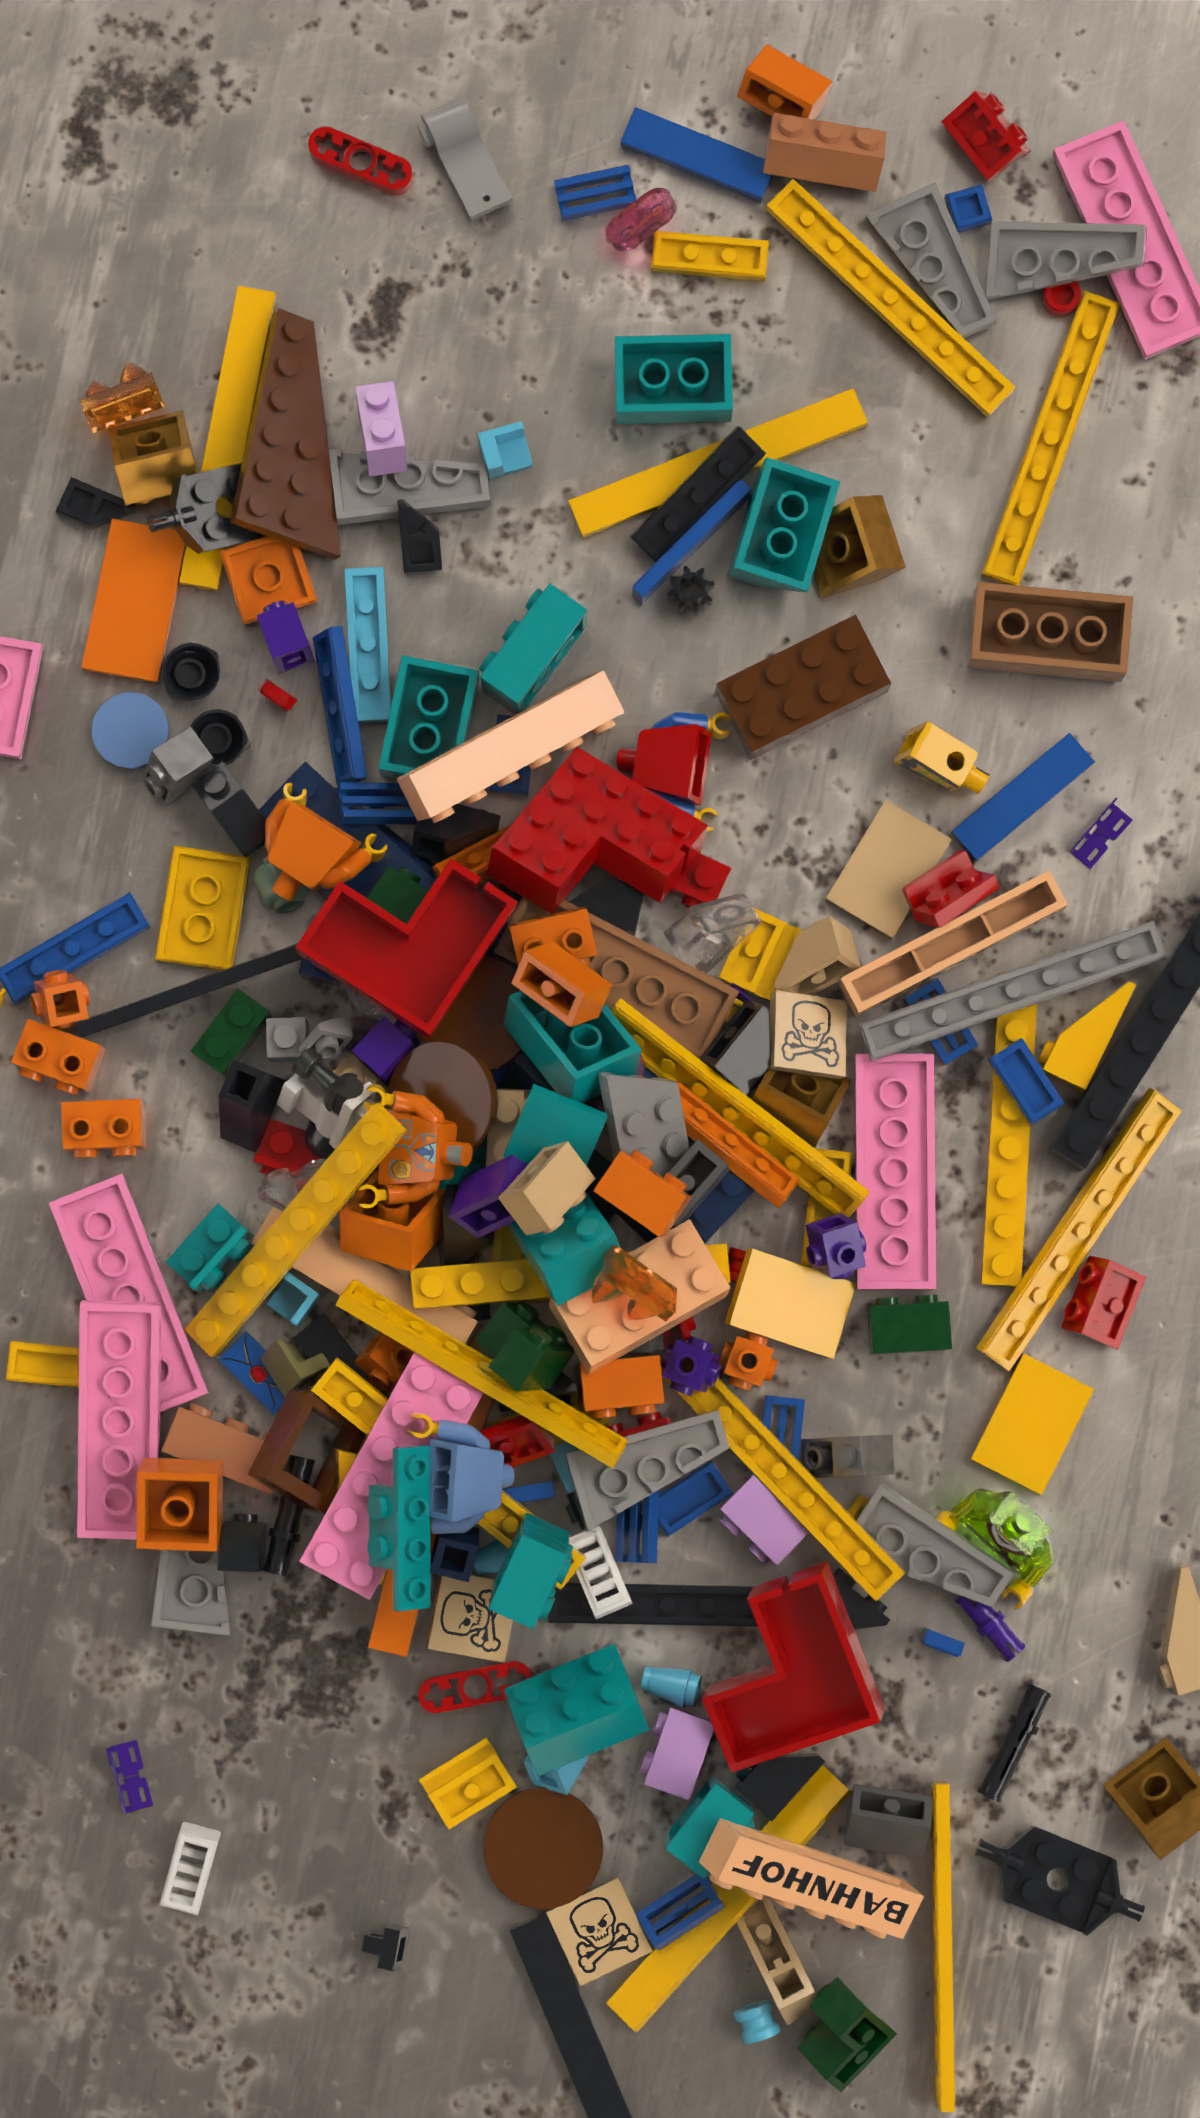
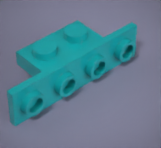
[367,1445,430,1611]

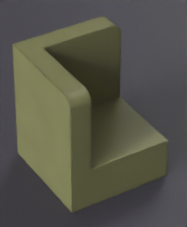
[260,1338,331,1397]

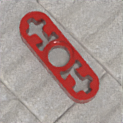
[308,126,413,196]
[418,1660,532,1713]

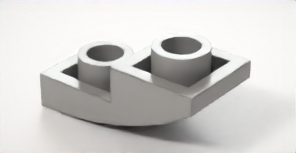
[299,1017,380,1061]

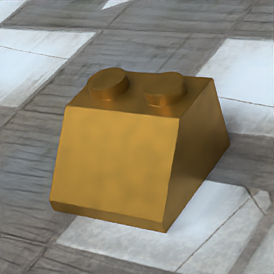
[108,410,198,506]
[813,495,906,598]
[751,1069,852,1148]
[1103,1737,1200,1860]

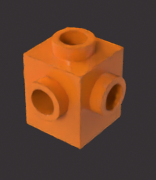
[30,970,90,1029]
[718,1331,778,1392]
[354,1332,414,1393]

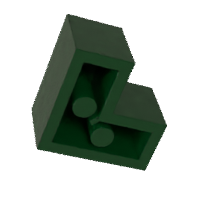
[476,1301,575,1392]
[797,1977,897,2092]

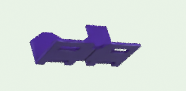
[1070,797,1133,869]
[106,1740,153,1814]

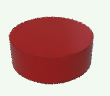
[1042,282,1081,317]
[259,678,298,712]

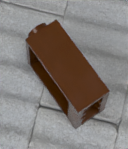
[247,1388,366,1514]

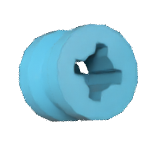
[733,1999,781,2044]

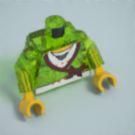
[935,1488,1055,1609]

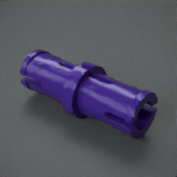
[955,1595,1026,1662]

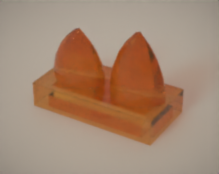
[79,361,165,434]
[592,1245,677,1322]

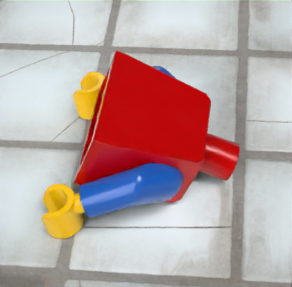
[616,712,730,832]

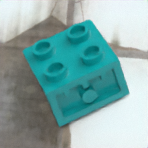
[165,1203,254,1294]

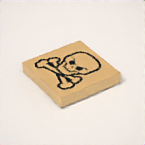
[768,990,847,1079]
[425,1575,513,1663]
[546,1877,653,1986]

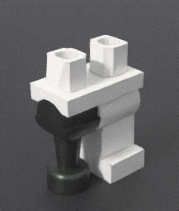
[277,1047,376,1149]

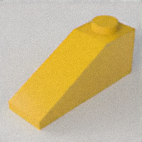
[1037,981,1136,1093]

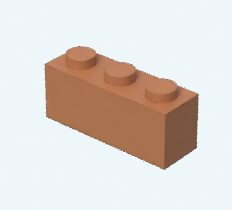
[763,113,887,192]
[161,1403,292,1495]

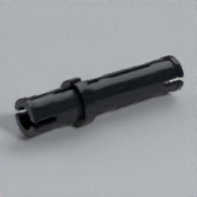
[263,1455,315,1577]
[978,1683,1052,1803]

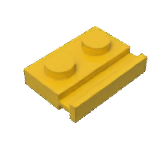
[718,907,802,1002]
[419,1737,517,1830]

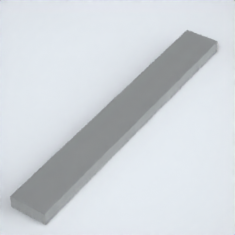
[858,921,1167,1062]

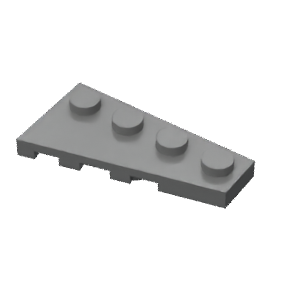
[329,448,491,525]

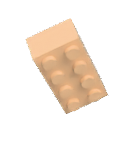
[549,1219,731,1375]

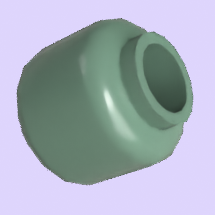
[254,856,310,914]

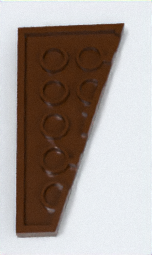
[230,308,341,560]

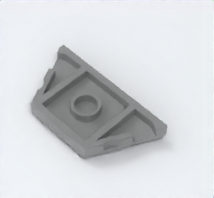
[598,1071,689,1213]

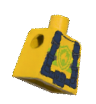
[893,721,990,794]

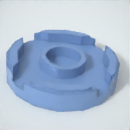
[91,692,170,770]

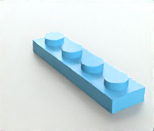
[345,567,391,724]

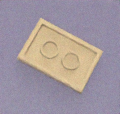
[825,800,952,940]

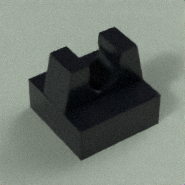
[362,1925,410,1971]

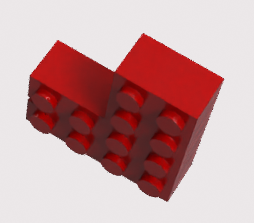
[486,747,708,915]
[295,858,518,1040]
[702,1561,885,1773]

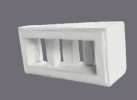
[569,1526,633,1619]
[159,1822,221,1915]

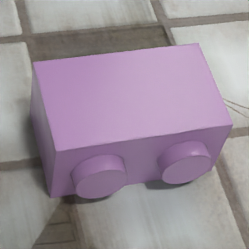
[355,381,407,477]
[719,1475,809,1566]
[639,1706,714,1800]

